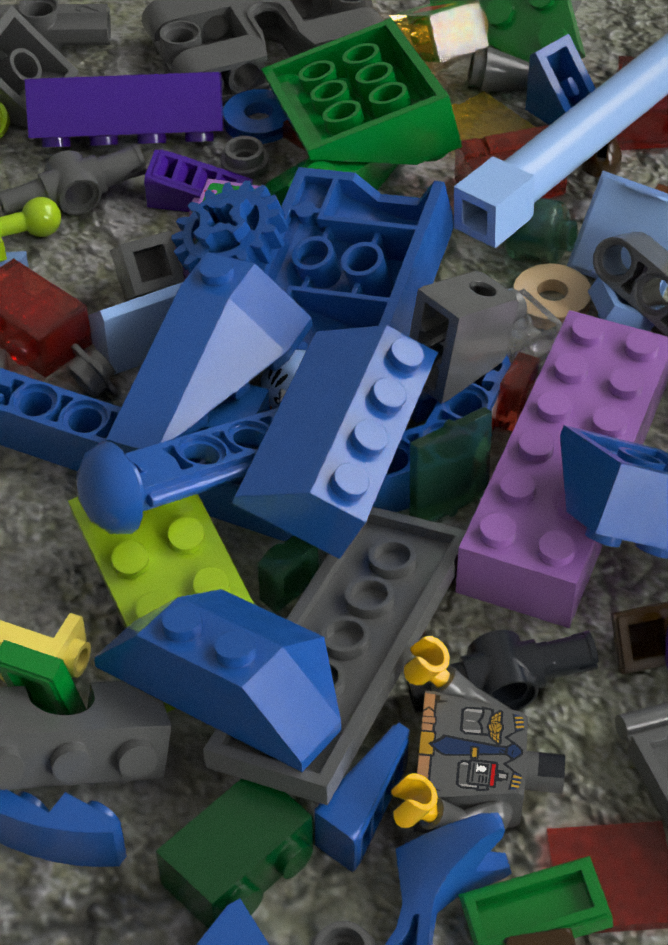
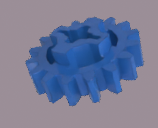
[171,180,288,273]

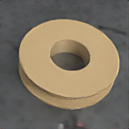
[514,263,591,328]

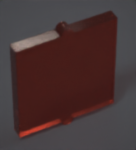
[546,821,668,934]

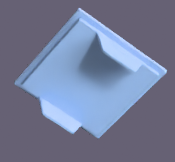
[567,171,668,297]

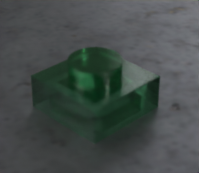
[257,535,319,613]

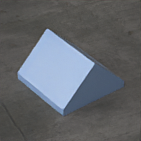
[80,282,183,375]

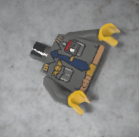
[391,636,565,833]

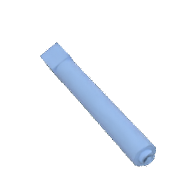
[454,33,668,248]

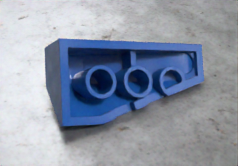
[106,252,313,453]

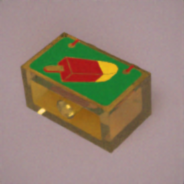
[390,0,489,63]

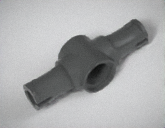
[0,144,147,216]

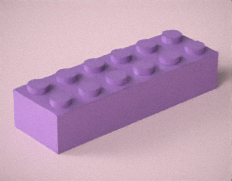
[455,310,668,628]

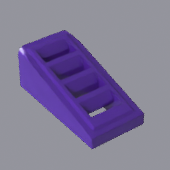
[144,149,253,212]

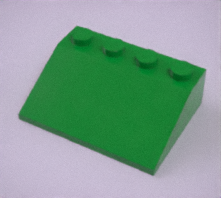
[261,18,463,165]

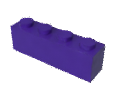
[24,72,224,148]

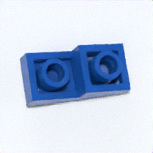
[0,789,127,867]

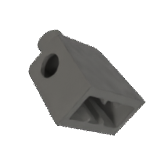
[409,271,527,404]

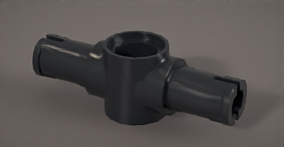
[407,630,599,714]

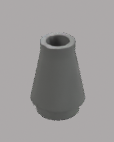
[467,45,529,92]

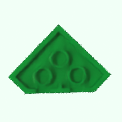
[430,0,586,62]

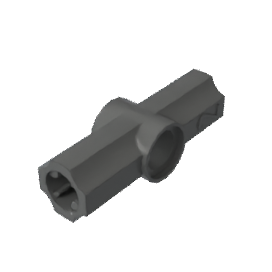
[0,0,111,51]

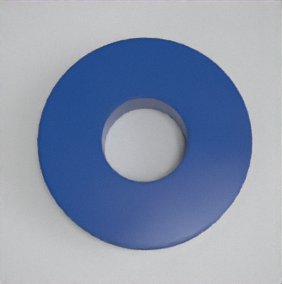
[223,89,292,144]

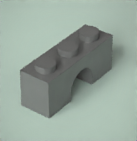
[0,681,172,790]

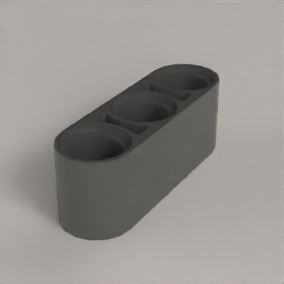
[593,232,668,336]

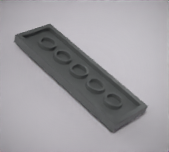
[203,507,467,805]

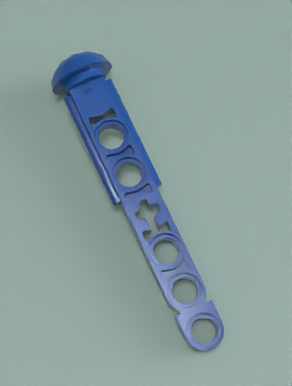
[76,390,437,534]

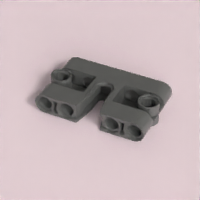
[142,0,384,102]

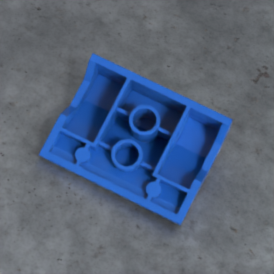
[256,167,454,351]

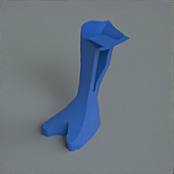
[385,813,512,945]

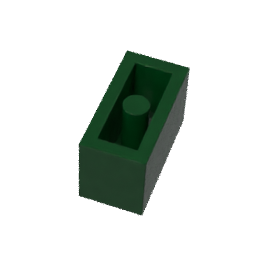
[156,779,313,929]

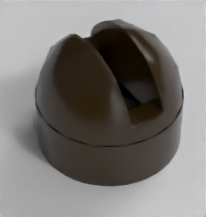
[582,139,622,178]

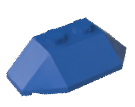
[94,589,342,772]

